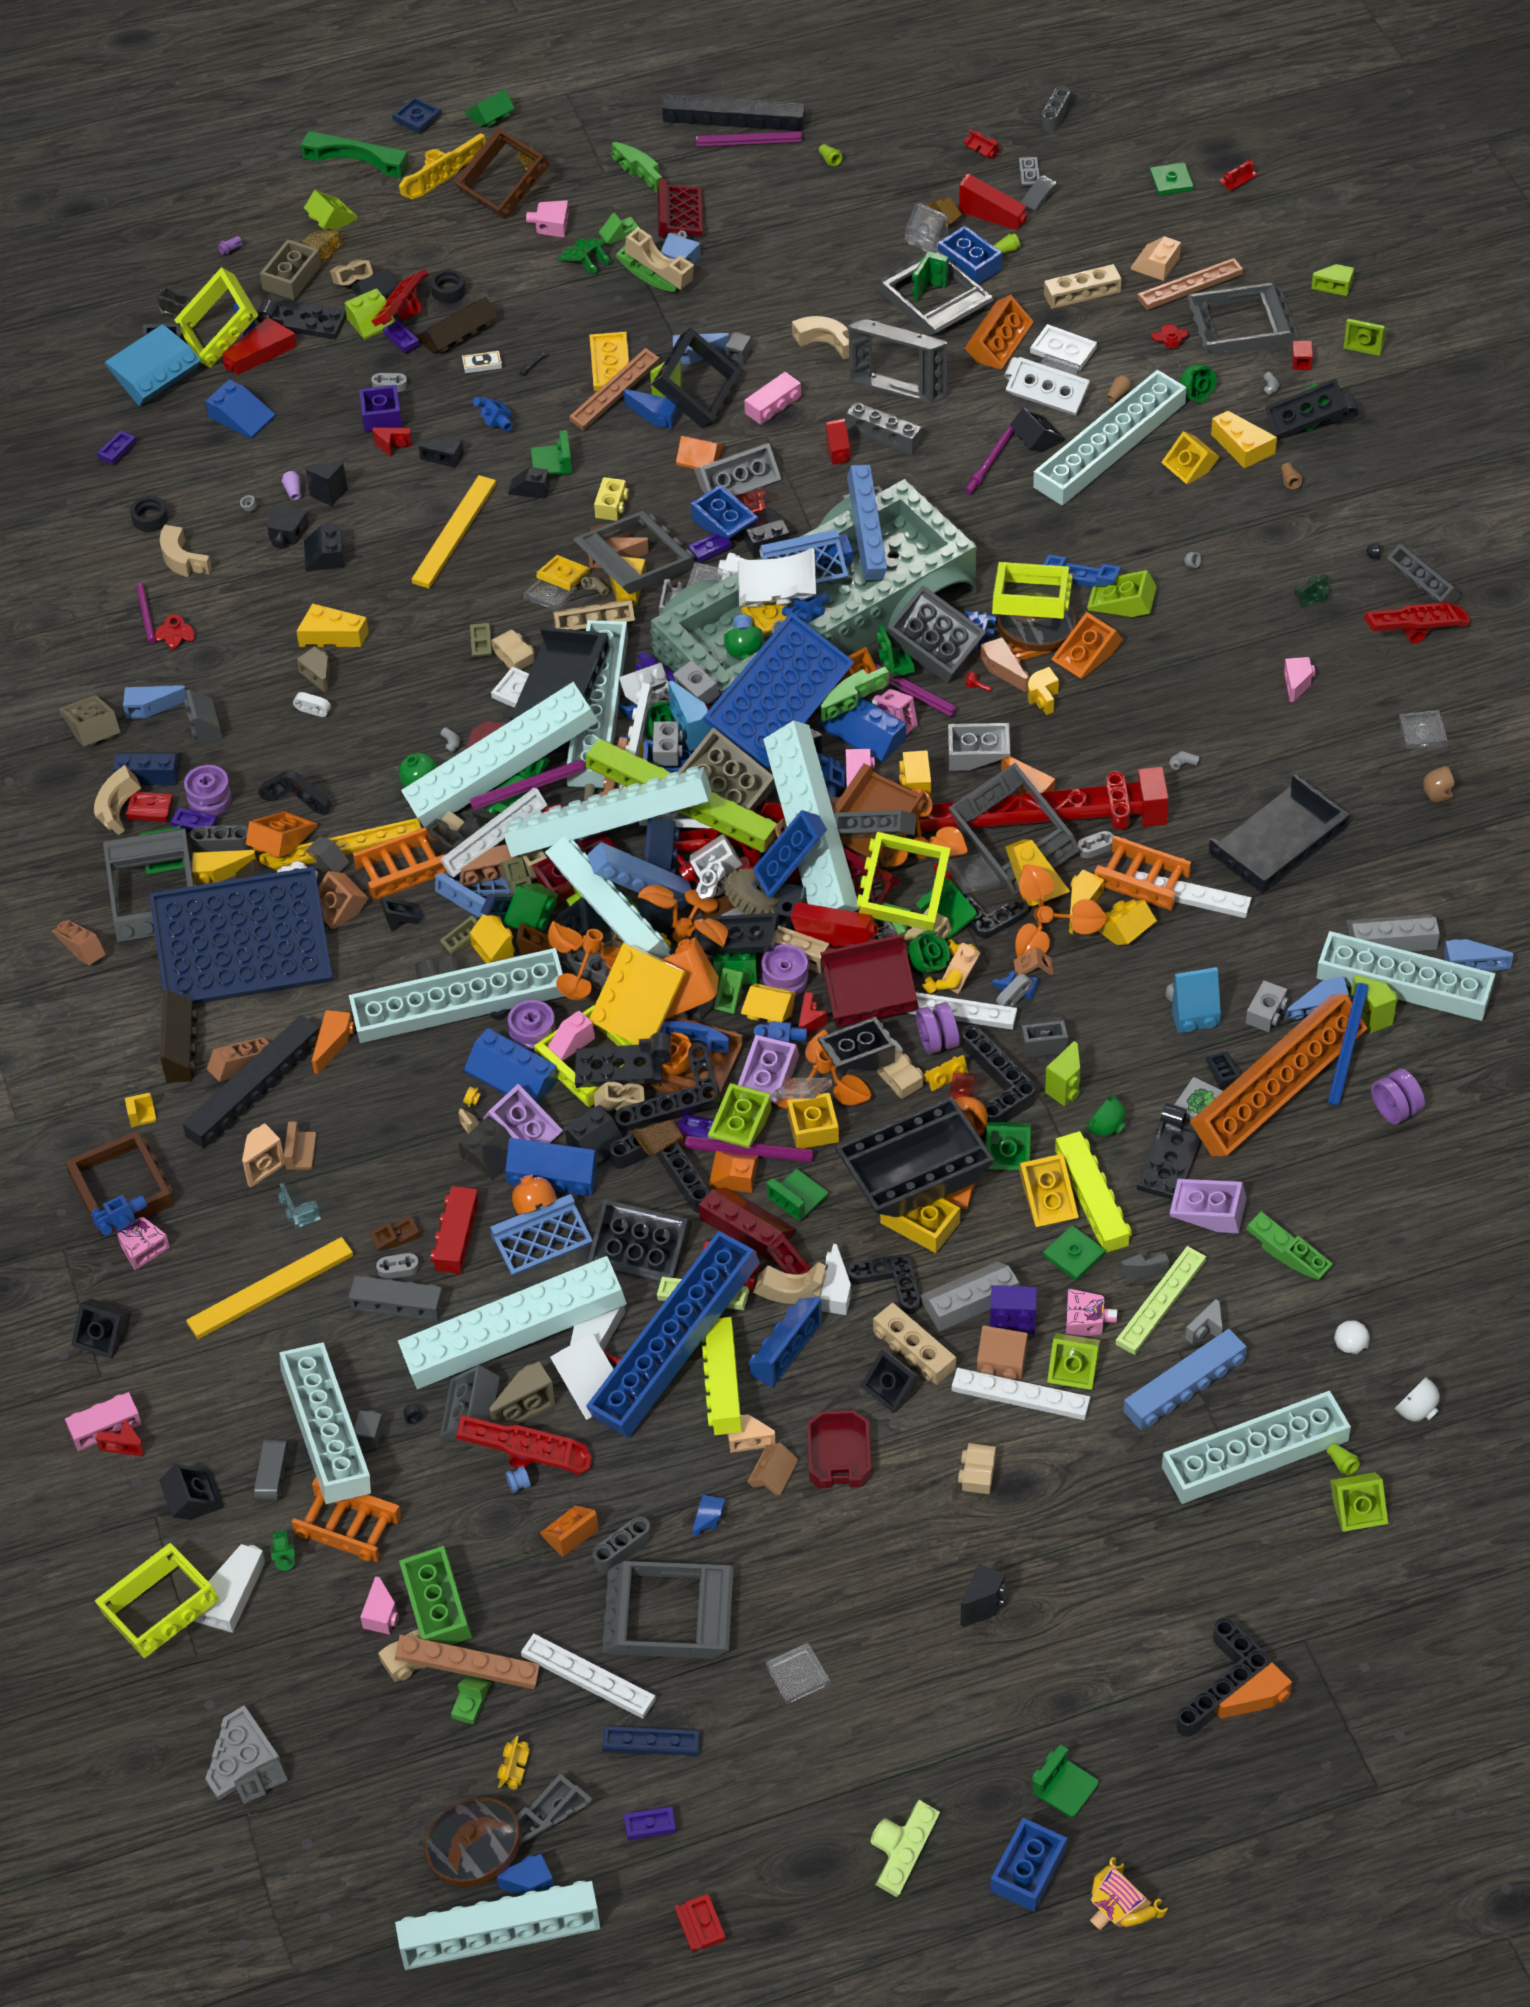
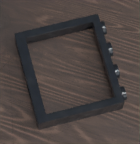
[651,327,741,428]

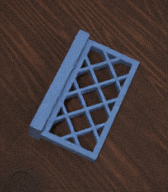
[759,529,848,584]
[435,872,510,924]
[490,1194,593,1277]

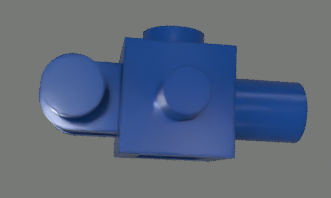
[473,397,513,432]
[781,592,830,623]
[964,610,997,652]
[818,753,847,797]
[754,1021,807,1043]
[91,1195,148,1235]

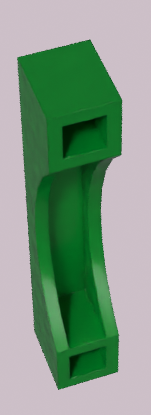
[301,131,409,179]

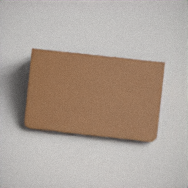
[284,1122,316,1170]
[747,1443,798,1496]

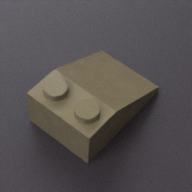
[59,695,121,747]
[489,1362,555,1426]

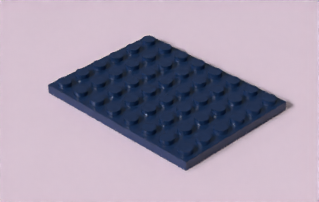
[149,866,333,1004]

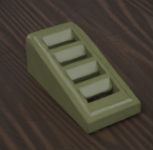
[440,915,478,955]

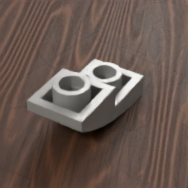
[1019,157,1039,186]

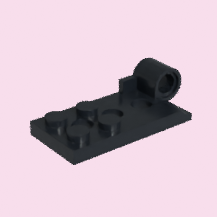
[256,299,346,340]
[1265,378,1359,440]
[689,913,780,955]
[575,1032,671,1088]
[1137,1103,1202,1200]

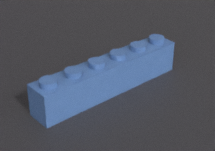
[847,465,887,581]
[587,842,692,911]
[1123,1329,1247,1430]

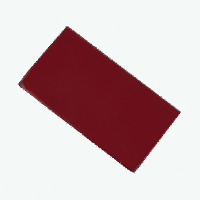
[766,1233,811,1275]

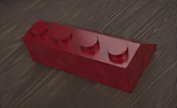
[532,832,617,907]
[699,1187,796,1262]

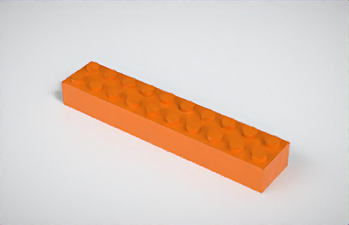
[1190,994,1368,1157]

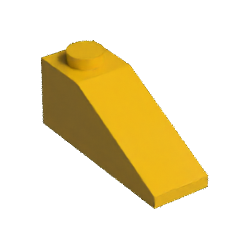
[192,850,256,885]
[1069,870,1104,934]

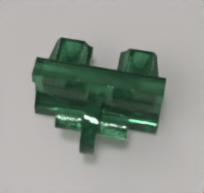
[1294,573,1331,608]

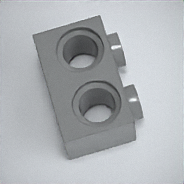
[653,722,683,766]

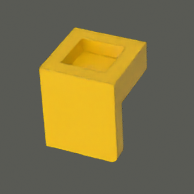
[125,1093,156,1127]

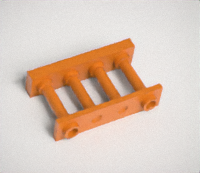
[353,826,447,901]
[1094,836,1191,910]
[292,1477,402,1563]

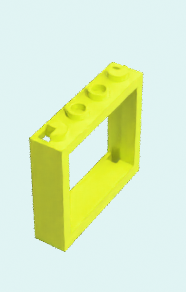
[175,267,258,368]
[992,562,1072,619]
[856,832,951,931]
[534,1005,645,1107]
[95,1543,220,1659]

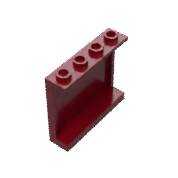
[820,934,919,1028]

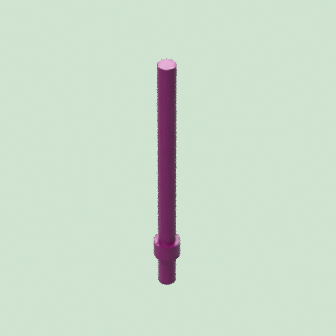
[965,418,1015,494]

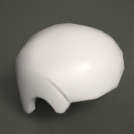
[1334,1321,1370,1354]

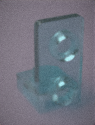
[277,1183,321,1228]

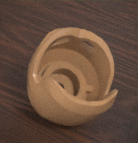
[1423,766,1454,803]

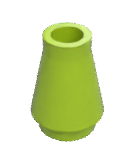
[819,144,842,166]
[993,234,1020,253]
[1327,1443,1360,1476]

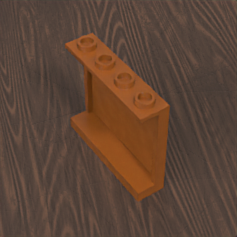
[832,763,929,867]
[637,1015,743,1100]

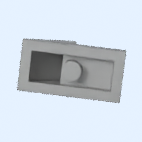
[1185,1299,1222,1344]

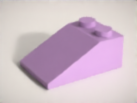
[738,1035,799,1103]
[483,1084,563,1143]
[1170,1179,1247,1233]

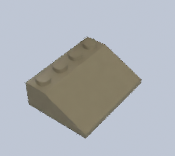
[678,727,776,811]

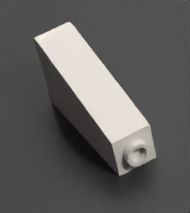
[570,1306,625,1350]
[194,1544,265,1633]

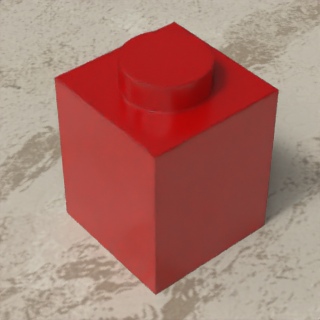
[1291,341,1313,370]

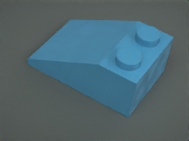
[668,681,712,751]
[1172,967,1221,1033]

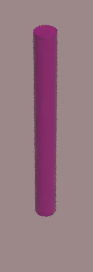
[136,583,156,644]

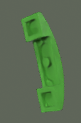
[616,246,678,292]

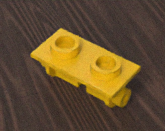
[923,1055,968,1091]
[497,1736,530,1790]

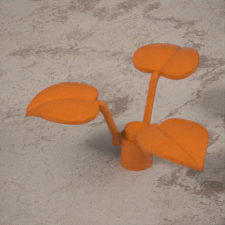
[876,788,968,868]
[1015,864,1107,958]
[637,885,728,947]
[548,921,621,1000]
[773,1030,871,1109]

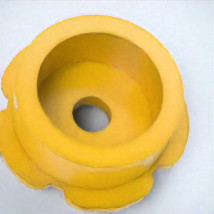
[463,1087,481,1107]

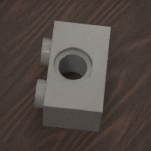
[673,660,720,705]
[1246,981,1289,1032]

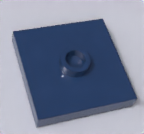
[392,97,442,134]

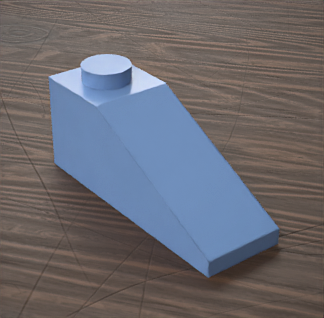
[1444,939,1513,971]

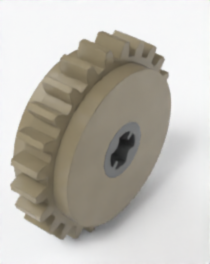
[724,869,782,915]

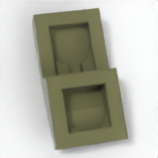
[470,623,492,657]
[500,857,532,894]

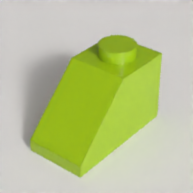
[1311,264,1354,296]

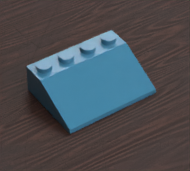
[105,324,201,407]

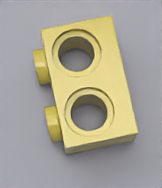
[594,477,629,521]

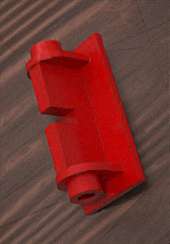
[964,129,1001,159]
[1219,160,1258,191]

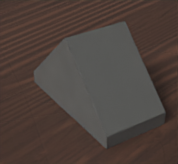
[306,836,350,873]

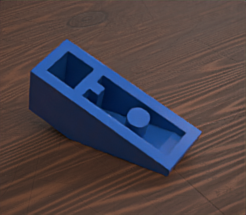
[624,389,679,429]

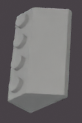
[694,443,781,496]
[1347,914,1440,952]
[919,1261,1019,1331]

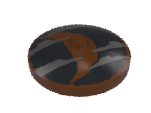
[997,593,1076,651]
[425,1797,522,1887]

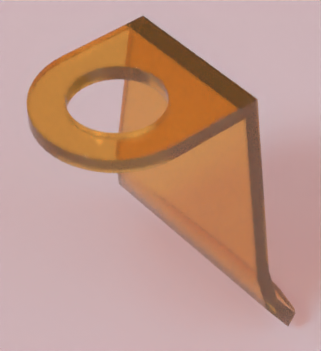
[633,1119,684,1155]

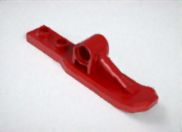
[371,269,429,327]
[1364,602,1471,644]
[455,1415,592,1476]

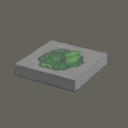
[1174,1077,1223,1120]

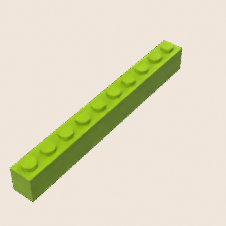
[586,738,777,853]

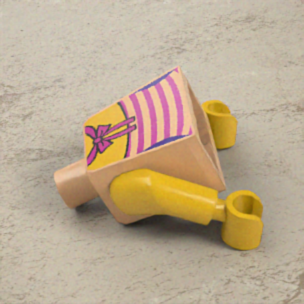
[922,939,980,994]
[1090,1857,1168,1930]

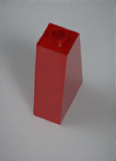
[959,174,1028,231]
[222,317,297,375]
[790,902,878,947]

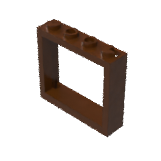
[454,127,550,219]
[65,1131,174,1237]

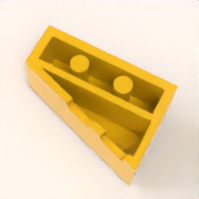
[1211,411,1277,468]
[297,604,369,647]
[1005,839,1070,906]

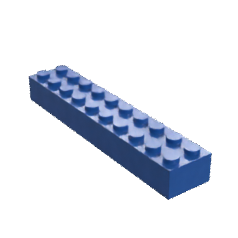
[586,1231,760,1438]

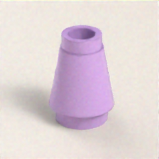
[282,471,301,501]

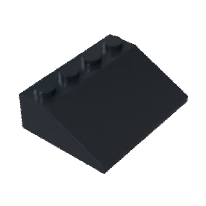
[587,1199,692,1281]

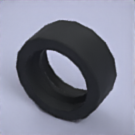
[430,269,466,303]
[130,496,168,532]

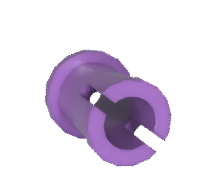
[218,236,242,255]

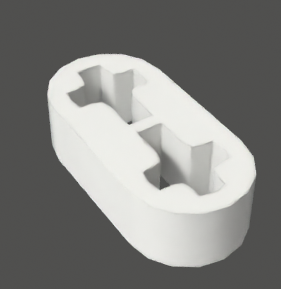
[293,692,331,717]

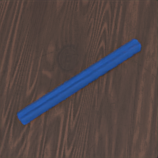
[1328,983,1368,1106]

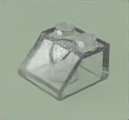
[905,202,948,253]

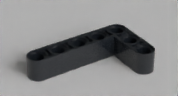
[962,1025,1036,1128]
[615,1043,721,1131]
[610,1123,709,1213]
[1176,1617,1269,1737]

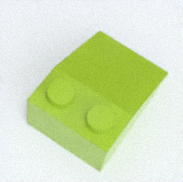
[1087,570,1157,617]
[708,1083,772,1148]

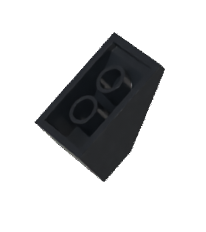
[740,507,790,559]
[818,1017,895,1070]

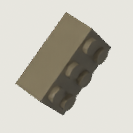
[260,239,321,300]

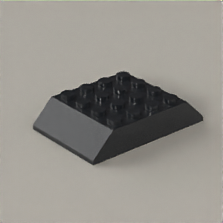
[835,1097,994,1217]

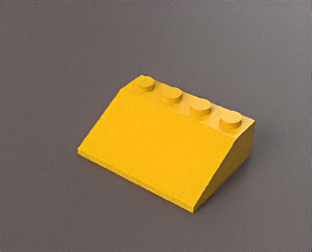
[589,943,686,1045]

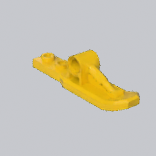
[399,133,486,200]

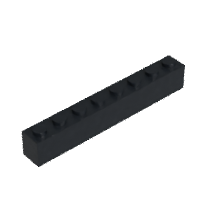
[662,94,805,131]
[182,1015,320,1149]

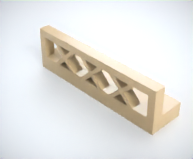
[752,926,829,974]

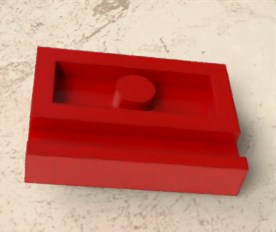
[126,792,173,822]
[675,1894,726,1953]

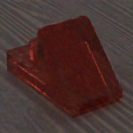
[738,487,767,512]
[949,1071,976,1099]

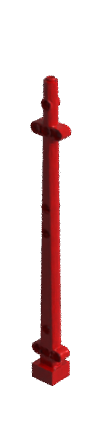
[675,767,1168,865]

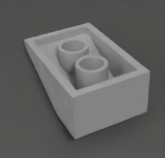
[948,723,1010,771]

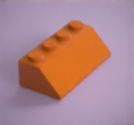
[965,294,1034,369]

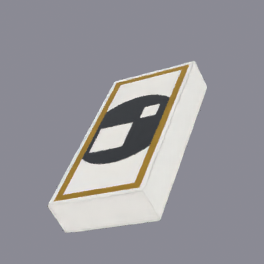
[462,351,502,373]

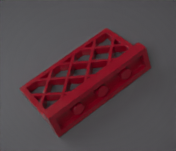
[657,178,703,237]
[843,847,901,913]

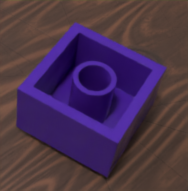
[359,385,402,432]
[990,1285,1037,1335]

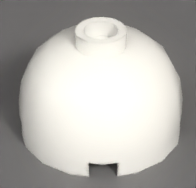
[1395,1377,1440,1422]

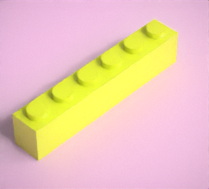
[1055,1131,1132,1253]
[702,1317,742,1435]

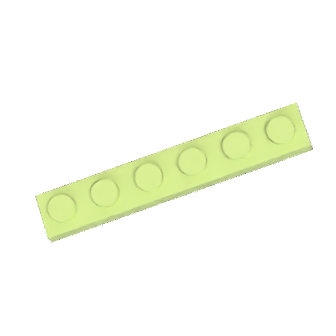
[1116,1246,1206,1355]

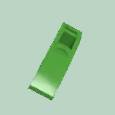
[611,142,662,193]
[821,667,889,722]
[1246,1211,1332,1280]

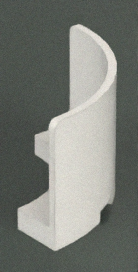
[738,548,816,607]

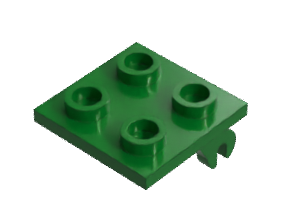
[557,238,610,275]

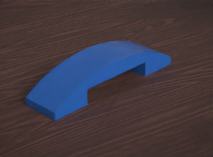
[1043,554,1121,586]
[658,1021,730,1054]

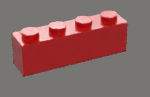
[431,1186,479,1274]

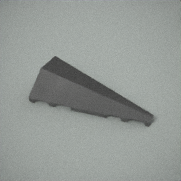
[516,1774,593,1845]

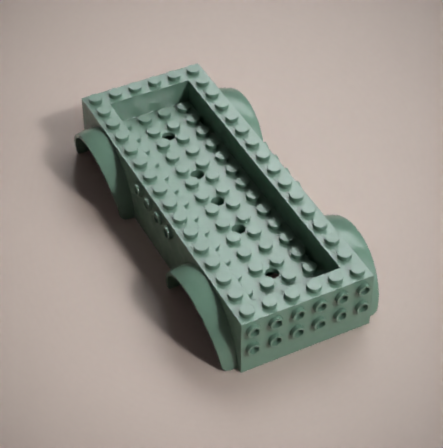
[650,480,977,707]

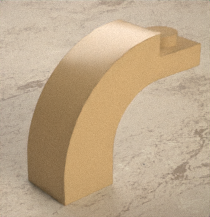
[792,316,849,359]
[160,525,212,577]
[94,765,141,835]
[753,1262,826,1304]

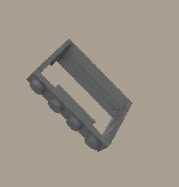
[875,250,994,336]
[1188,283,1301,355]
[849,319,947,404]
[573,511,698,594]
[948,763,1080,896]
[103,828,194,942]
[602,1561,733,1659]

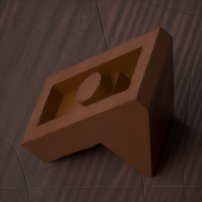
[516,922,553,956]

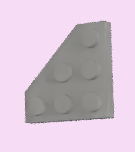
[205,1705,281,1801]

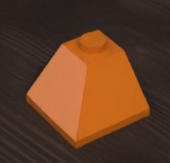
[709,1151,759,1193]

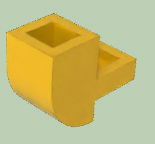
[1028,667,1059,715]

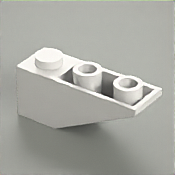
[819,1244,851,1315]

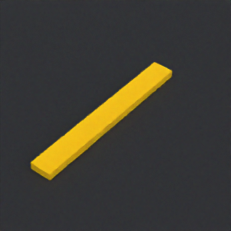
[412,475,496,589]
[259,818,421,871]
[186,1237,353,1340]

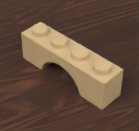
[625,227,694,290]

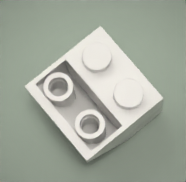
[619,663,669,707]
[690,834,742,878]

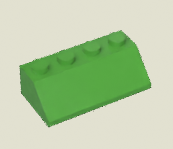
[399,1546,472,1645]

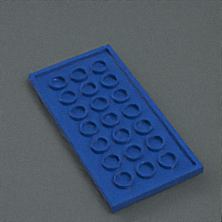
[702,612,854,770]

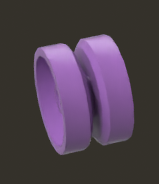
[184,765,232,816]
[761,944,809,997]
[508,1000,556,1053]
[916,1002,959,1055]
[1371,1068,1425,1124]

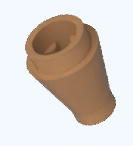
[1106,375,1131,403]
[1281,463,1302,490]

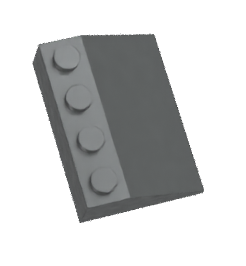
[886,585,986,683]

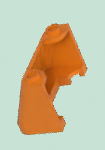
[662,937,719,1020]

